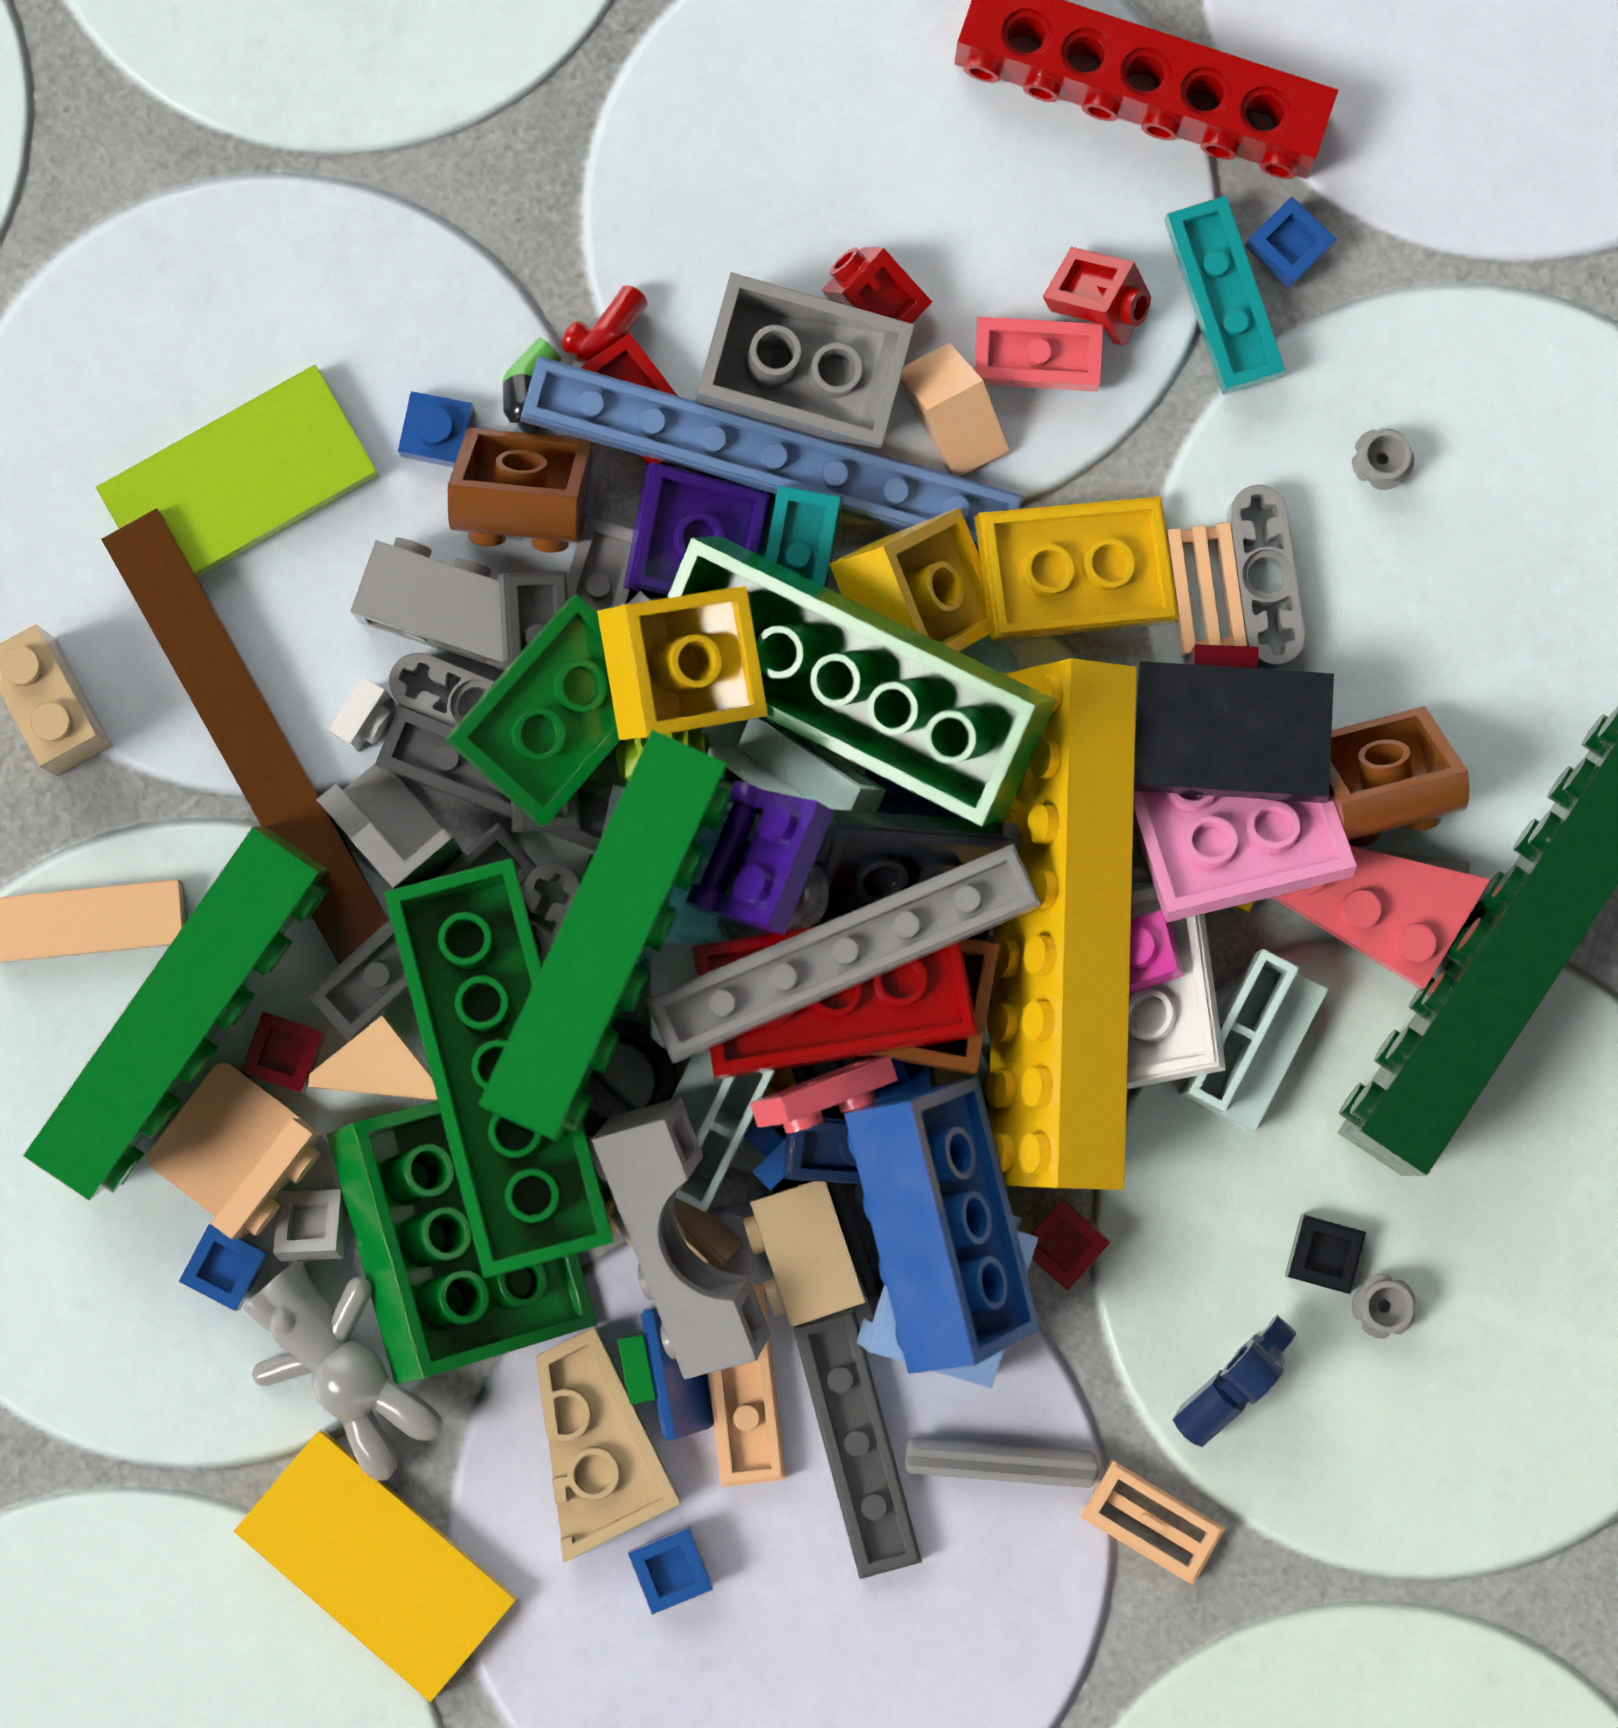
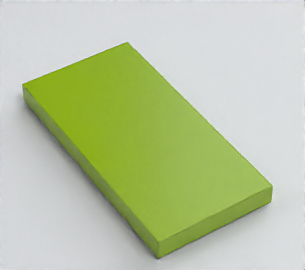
[95,364,379,578]

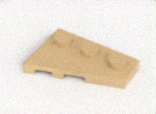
[536,1326,682,1563]

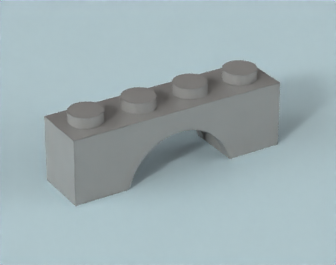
[591,1097,771,1379]

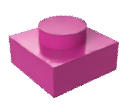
[1129,910,1185,994]

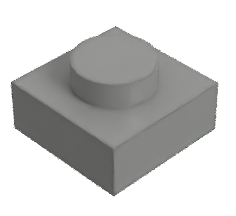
[273,1189,347,1262]

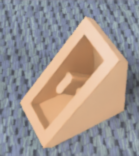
[899,342,1009,478]
[308,1016,438,1101]

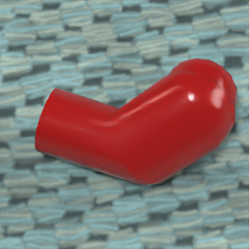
[561,285,648,363]

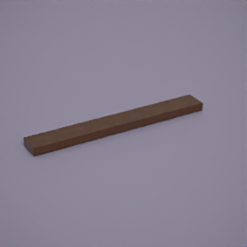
[101,508,389,965]

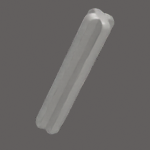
[905,1437,1097,1488]

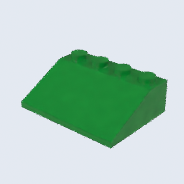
[326,1101,597,1384]

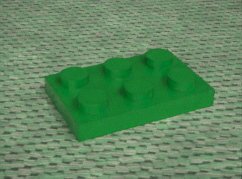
[444,594,620,827]

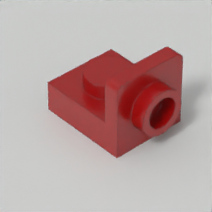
[822,247,932,324]
[1043,247,1151,346]

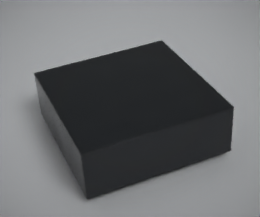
[1285,1214,1366,1294]

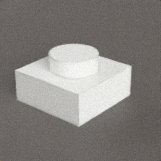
[329,676,393,752]

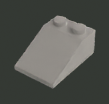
[695,272,914,448]

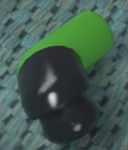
[502,337,562,433]

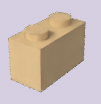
[0,624,113,776]
[742,1181,865,1327]

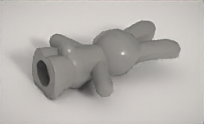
[243,1261,443,1481]

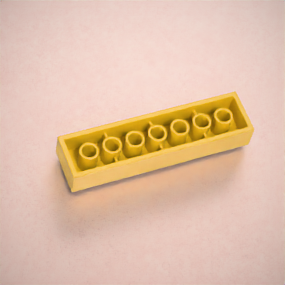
[985,658,1137,1190]

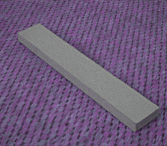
[646,844,1041,1063]

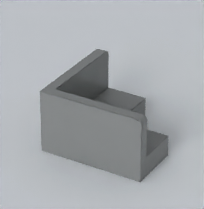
[317,764,463,889]

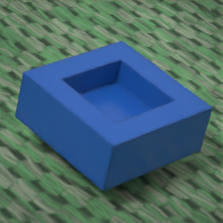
[1245,196,1336,289]
[398,391,475,468]
[178,1223,270,1312]
[628,1526,714,1615]

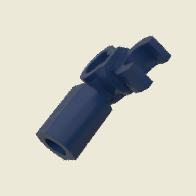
[1172,1314,1296,1447]

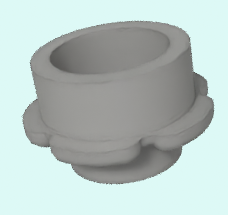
[1352,429,1414,490]
[1352,1274,1415,1338]

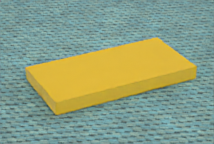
[233,1429,518,1702]

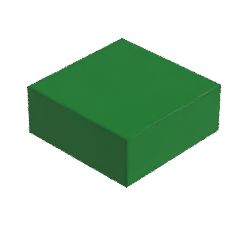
[617,1332,656,1405]

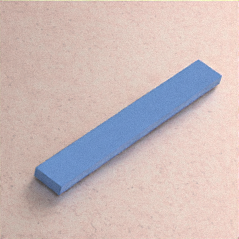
[521,356,1024,552]

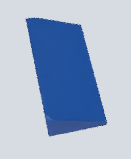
[640,1306,714,1441]

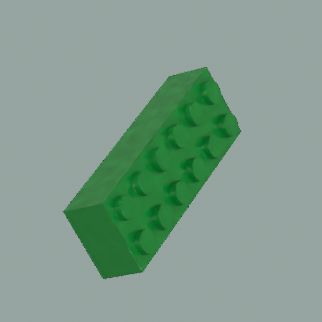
[667,536,1057,826]
[478,730,733,1143]
[23,826,330,1201]
[384,858,615,1278]

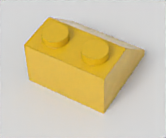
[829,508,990,652]
[597,586,768,740]

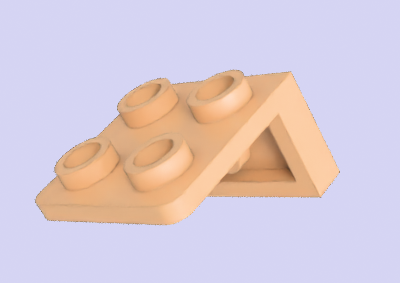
[147,1062,324,1239]

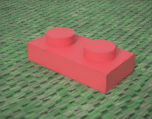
[974,316,1103,392]
[750,1057,898,1134]

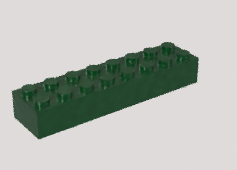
[1337,706,1618,1176]

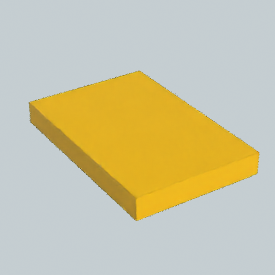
[974,496,1179,642]

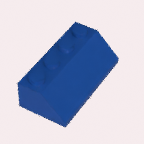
[844,1076,1041,1374]

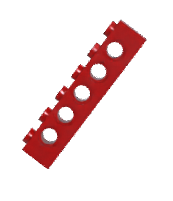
[954,0,1339,179]

